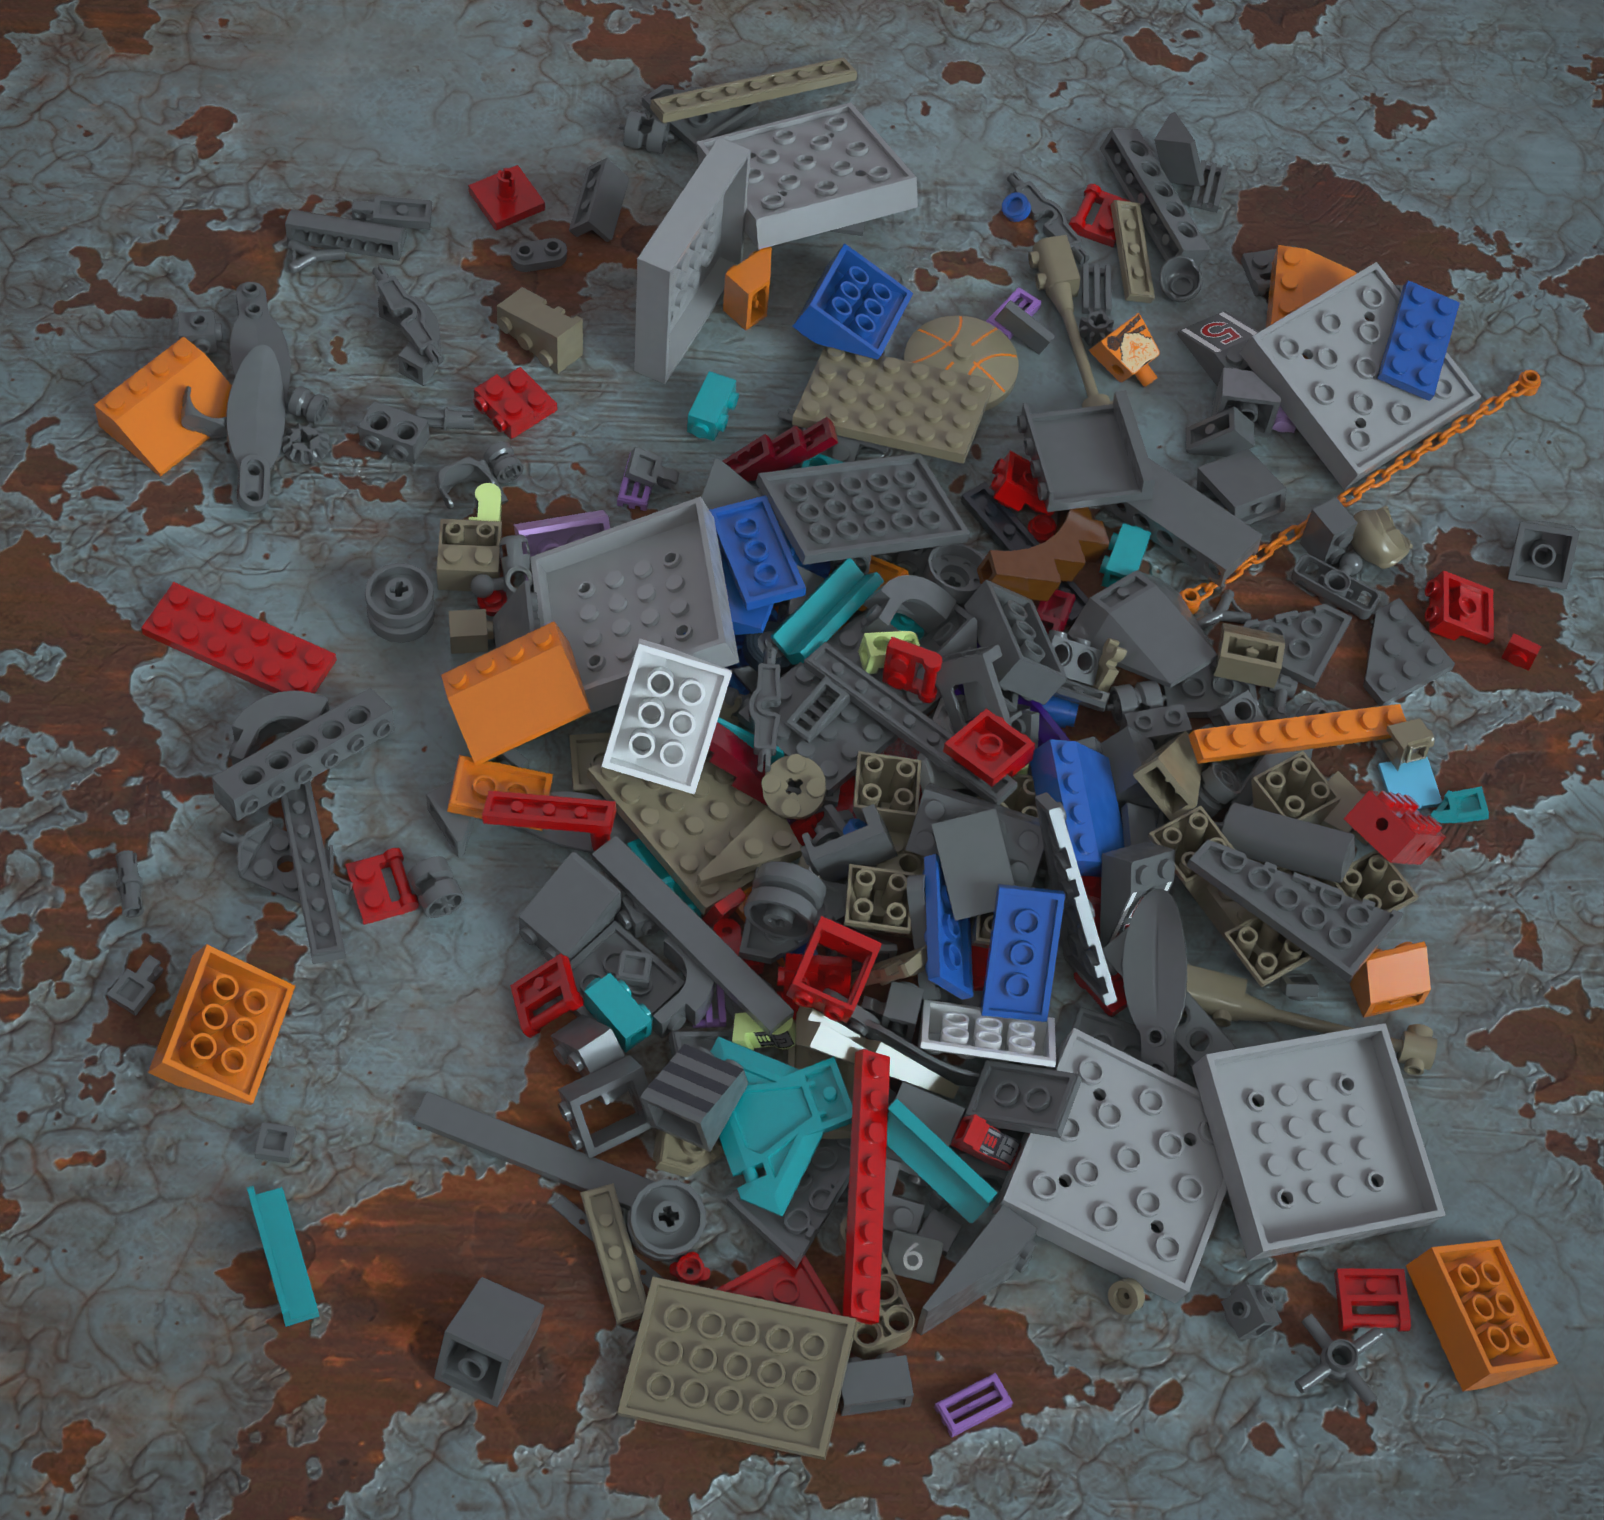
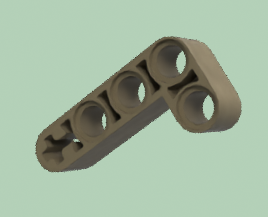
[837,1217,915,1360]

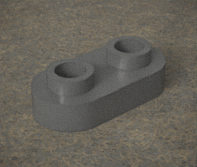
[511,238,567,272]

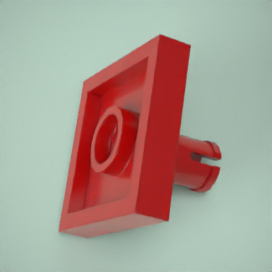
[468,165,545,231]

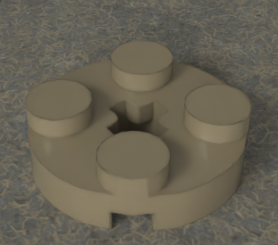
[762,754,827,820]

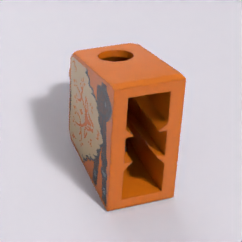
[1089,313,1160,387]

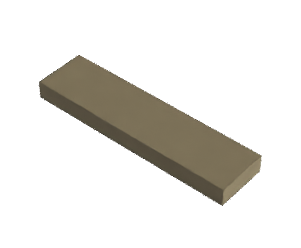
[1111,200,1155,303]
[580,1183,647,1326]

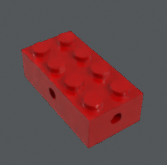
[1344,790,1446,865]

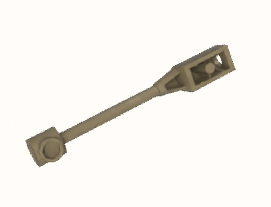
[1028,235,1113,408]
[1182,964,1438,1075]

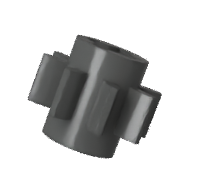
[1079,311,1114,346]

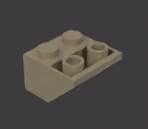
[437,519,502,591]
[1214,623,1285,689]

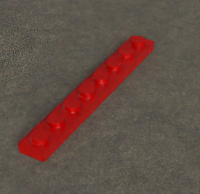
[843,1049,890,1325]

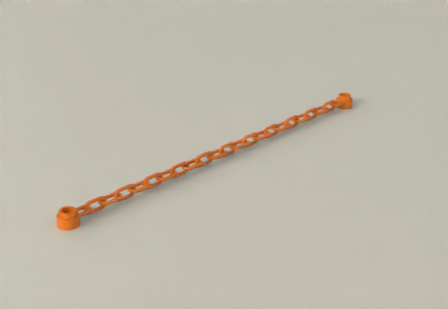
[1180,370,1541,615]

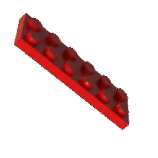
[141,582,337,694]

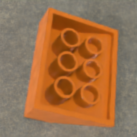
[1266,245,1357,359]
[94,336,232,477]
[441,621,591,765]
[148,944,295,1105]
[1406,1239,1558,1392]

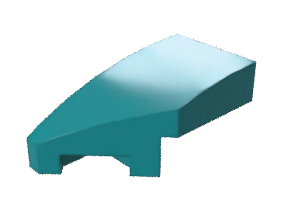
[1431,786,1489,823]

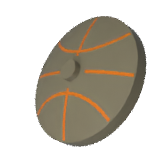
[903,315,1019,411]

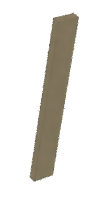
[650,57,857,123]

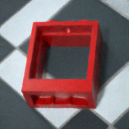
[786,916,882,1023]

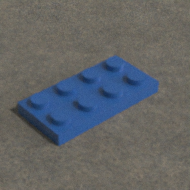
[1377,280,1460,401]
[709,495,806,611]
[922,854,974,1000]
[980,884,1065,1022]

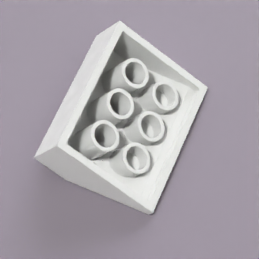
[601,638,732,794]
[918,999,1056,1068]

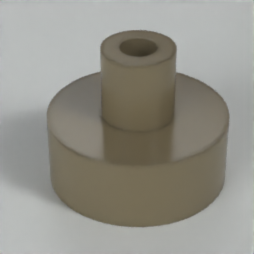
[1108,1278,1145,1315]

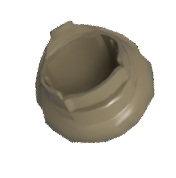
[1351,506,1413,569]

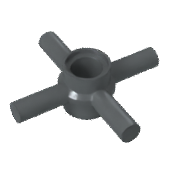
[1295,1314,1383,1406]

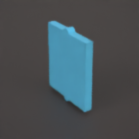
[1378,757,1442,811]

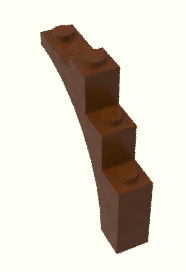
[977,507,1109,601]

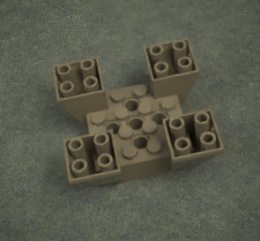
[844,751,1039,948]
[1148,751,1419,987]

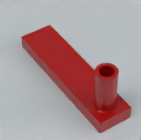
[482,791,617,851]

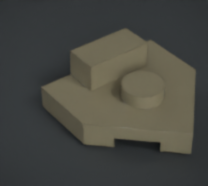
[652,1129,725,1178]

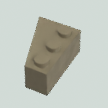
[497,287,583,374]

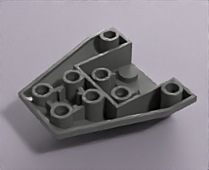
[1067,570,1218,688]

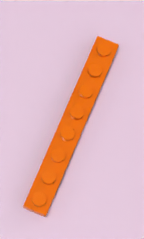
[1188,704,1406,764]

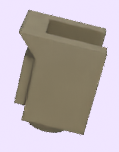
[1382,718,1435,771]

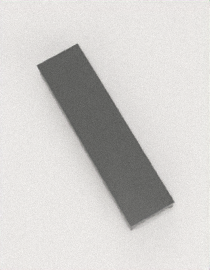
[1101,459,1263,587]

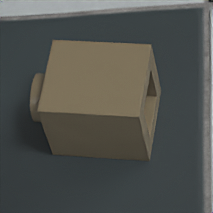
[449,609,494,654]

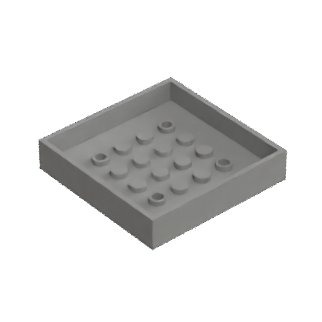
[696,103,918,249]
[634,137,751,384]
[1239,262,1481,490]
[530,496,739,716]
[1192,1023,1446,1261]
[992,1028,1227,1303]

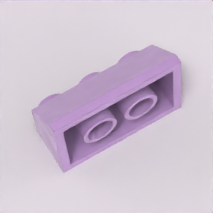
[514,510,610,581]

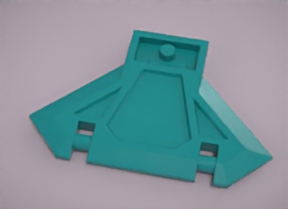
[710,1036,853,1217]

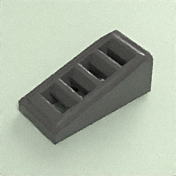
[784,676,851,743]

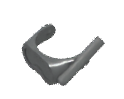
[181,386,227,439]
[435,457,508,509]

